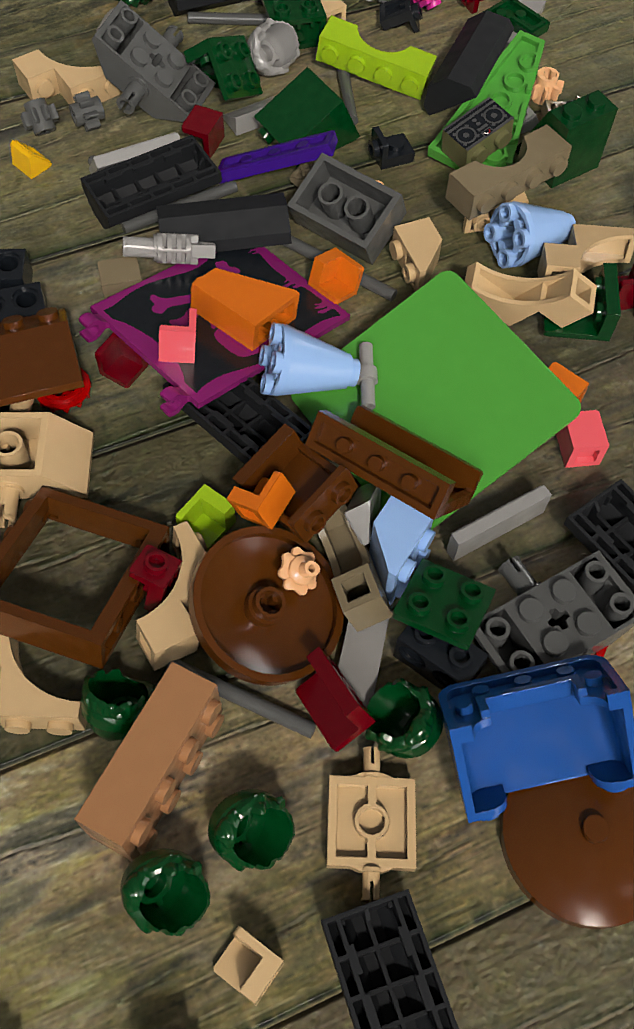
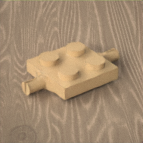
[326,746,416,902]

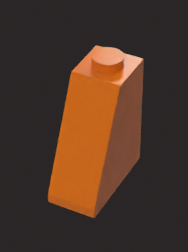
[191,268,300,351]

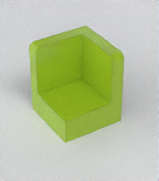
[175,484,236,551]

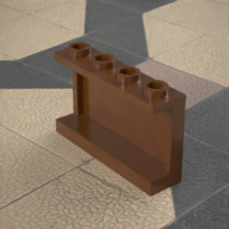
[305,405,483,520]

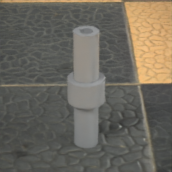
[357,342,378,410]

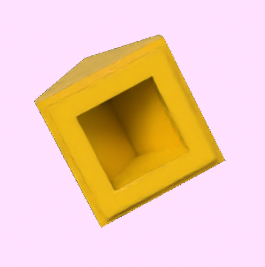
[10,140,52,179]

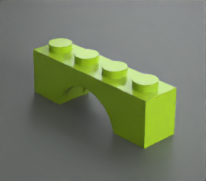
[315,15,437,100]

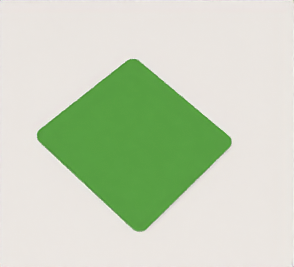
[291,271,581,530]

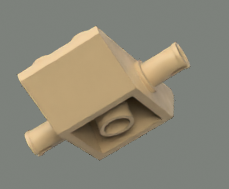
[0,399,94,528]

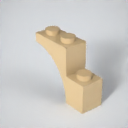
[12,49,123,104]
[537,224,634,278]
[465,261,597,328]
[136,521,207,671]
[0,635,87,736]

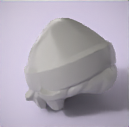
[247,18,300,77]

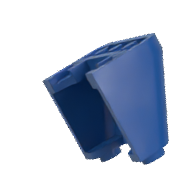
[438,655,634,823]

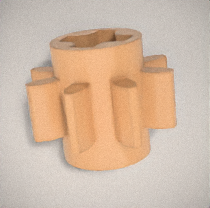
[531,67,564,105]

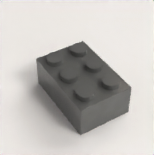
[287,153,407,265]

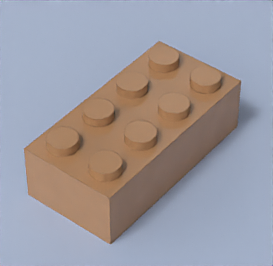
[74,662,224,861]

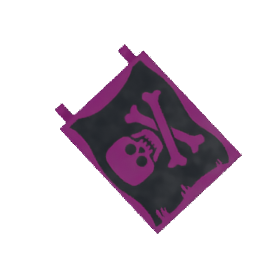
[78,247,350,417]

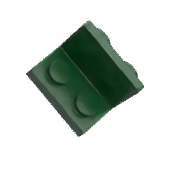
[262,0,327,49]
[184,35,263,101]
[542,263,621,341]
[392,558,496,650]

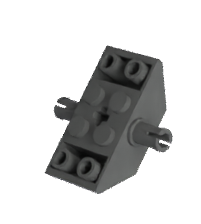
[92,0,216,122]
[474,550,634,674]

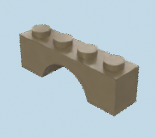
[445,125,572,221]
[317,501,393,632]

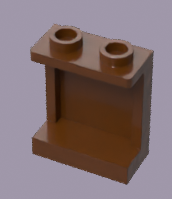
[232,423,358,544]

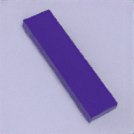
[218,130,338,184]

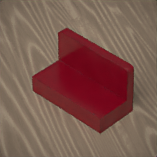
[296,647,376,752]

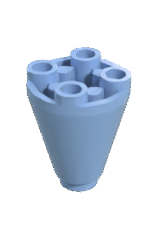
[483,201,576,269]
[259,322,361,396]

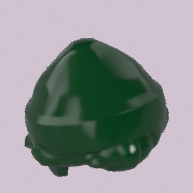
[81,668,156,742]
[365,677,443,759]
[208,789,295,872]
[120,849,210,936]

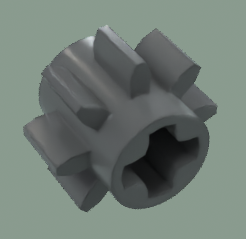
[69,90,105,132]
[20,98,60,136]

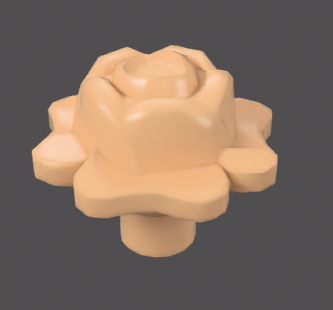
[277,546,320,595]

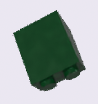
[254,67,360,167]
[516,90,618,188]

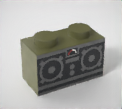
[441,97,514,168]

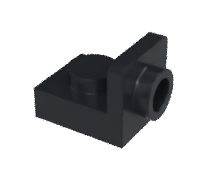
[380,0,423,33]
[368,126,415,170]

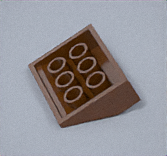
[0,307,84,407]

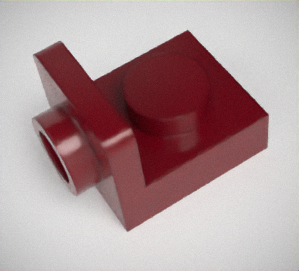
[128,544,183,612]

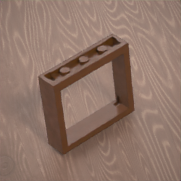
[0,486,169,669]

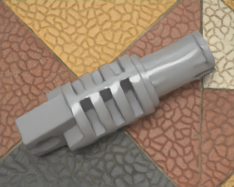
[123,233,216,265]

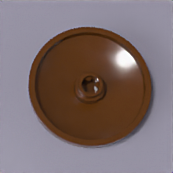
[188,526,344,686]
[499,775,634,929]

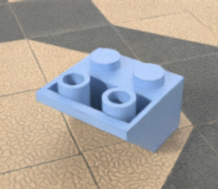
[369,495,436,606]

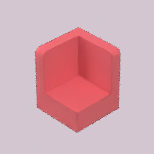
[158,308,197,363]
[556,410,609,468]

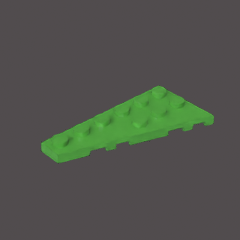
[427,30,545,170]

